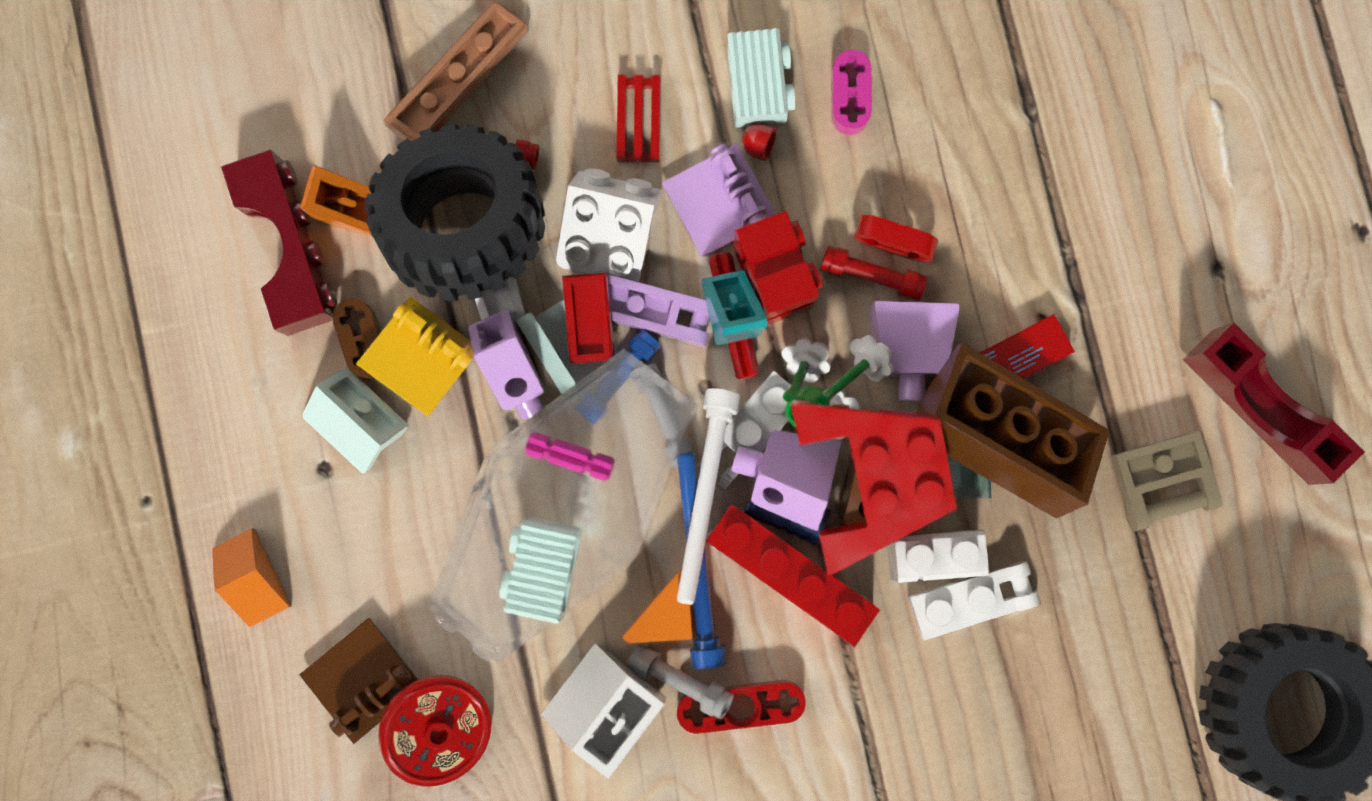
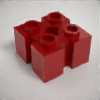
[733,211,822,325]

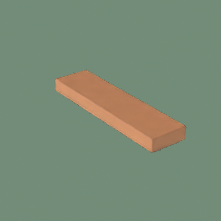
[383,0,528,141]

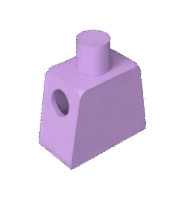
[869,301,959,403]
[468,308,544,420]
[731,430,842,531]

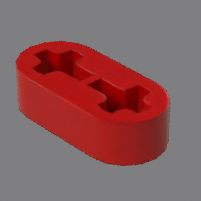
[854,215,938,263]

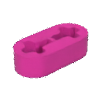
[831,49,872,135]

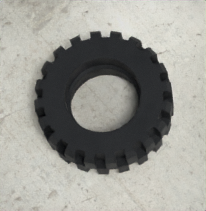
[365,124,545,301]
[1199,623,1372,801]

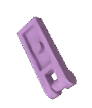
[599,272,710,347]

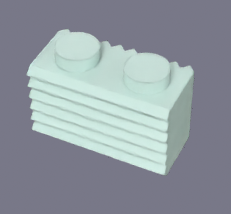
[727,28,795,128]
[500,517,583,624]

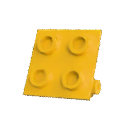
[356,296,474,417]

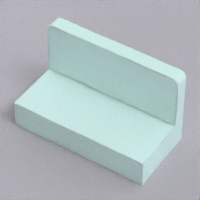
[516,301,609,399]
[302,367,409,474]

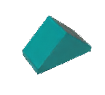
[702,270,768,346]

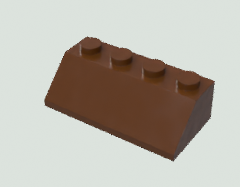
[916,343,1110,519]

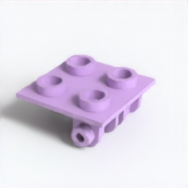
[662,143,776,258]

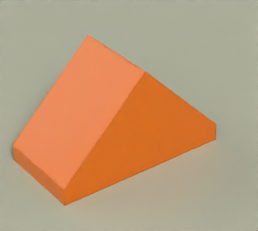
[300,166,372,236]
[212,528,291,627]
[622,567,692,643]

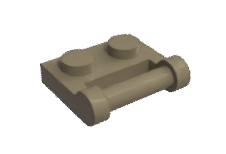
[1110,431,1222,532]

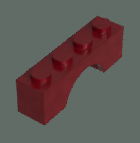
[221,149,337,336]
[1183,322,1365,485]

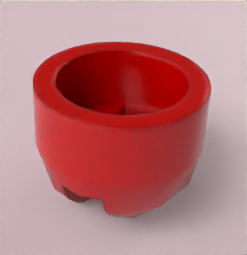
[742,123,777,161]

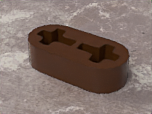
[333,298,381,380]

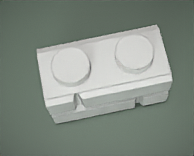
[887,530,989,583]

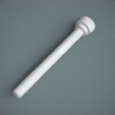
[676,388,740,605]

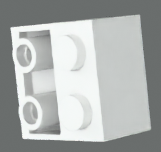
[541,643,666,779]

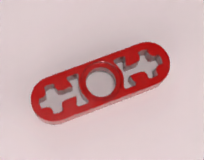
[677,680,806,734]

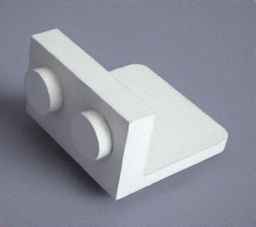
[556,169,662,282]

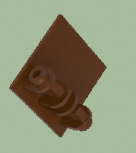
[299,618,418,744]

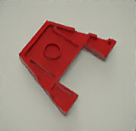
[791,400,957,575]

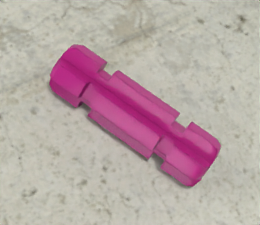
[525,432,615,481]

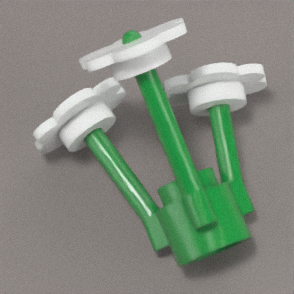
[782,335,894,440]

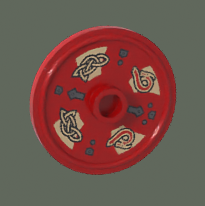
[378,675,492,787]

